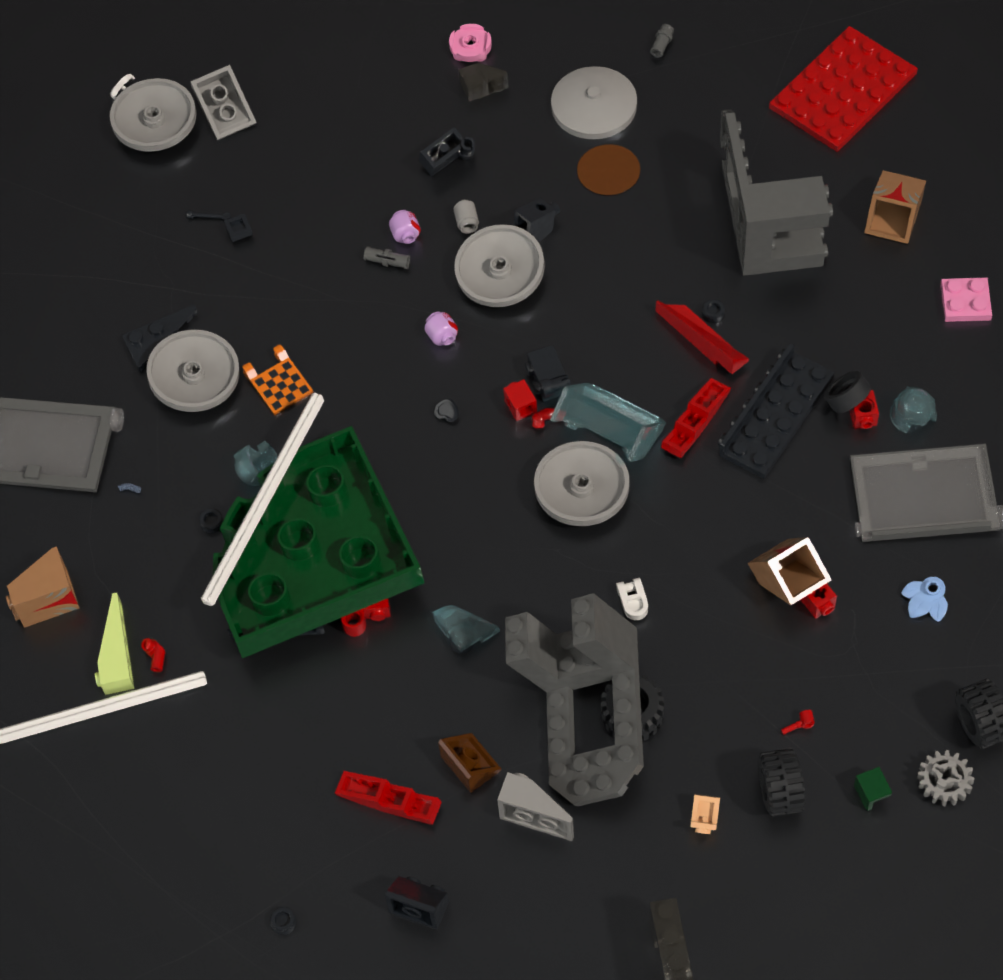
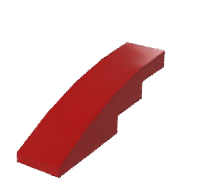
[661,378,731,458]
[335,771,442,825]

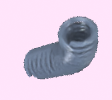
[118,483,141,493]

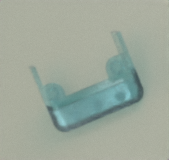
[550,383,666,462]

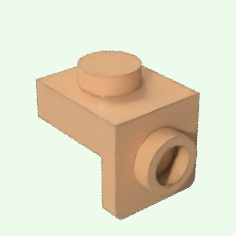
[690,794,720,834]

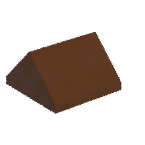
[438,733,501,793]

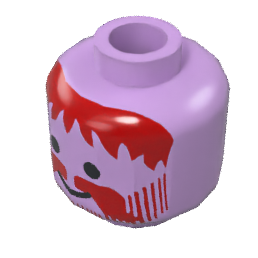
[389,210,421,244]
[425,312,458,346]

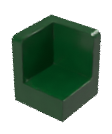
[854,767,892,811]

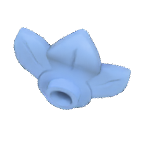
[901,577,948,622]

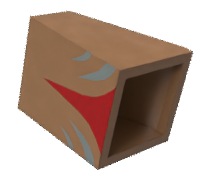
[864,170,926,244]
[748,537,831,605]
[6,546,79,628]

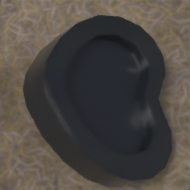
[434,399,459,422]

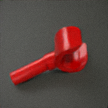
[781,710,815,735]

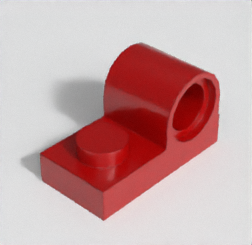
[341,599,391,637]

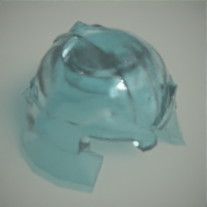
[890,386,937,433]
[234,441,278,487]

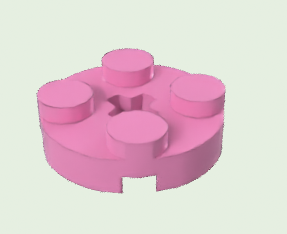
[449,24,492,62]

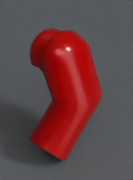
[531,408,563,428]

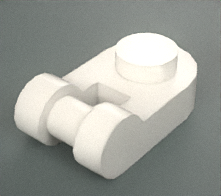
[616,578,648,620]

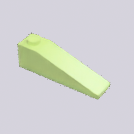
[95,593,134,695]

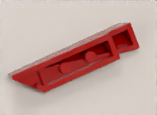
[656,301,749,374]

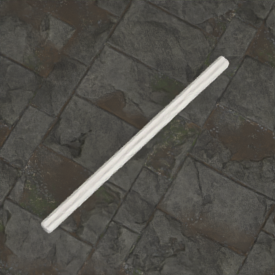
[201,393,324,606]
[0,671,207,744]

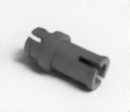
[650,24,674,58]

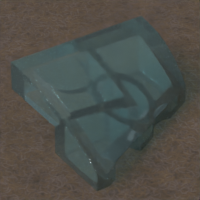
[433,605,500,652]

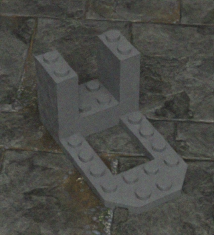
[720,109,833,276]
[505,593,644,807]

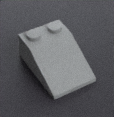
[191,65,257,140]
[497,772,574,841]

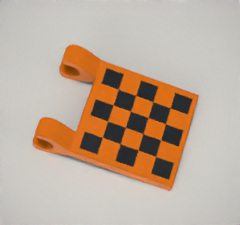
[242,345,313,415]

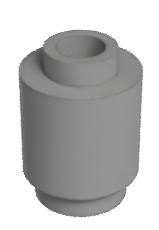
[453,200,479,234]

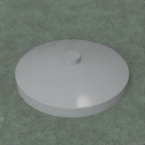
[551,66,637,139]
[110,78,196,151]
[455,225,545,307]
[147,330,239,412]
[534,441,629,526]

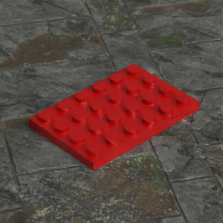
[769,26,918,152]

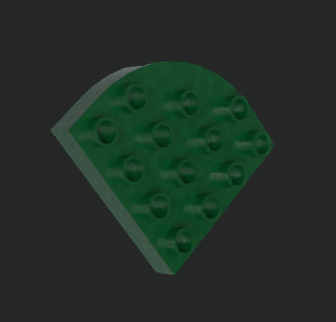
[213,426,425,658]

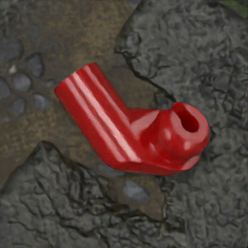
[141,638,165,672]

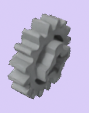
[917,750,974,806]

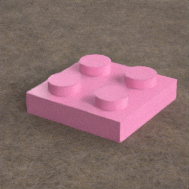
[941,278,992,322]

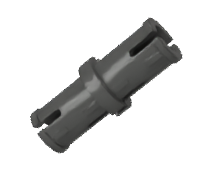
[364,246,410,269]

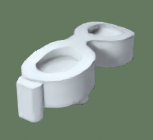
[110,74,135,100]

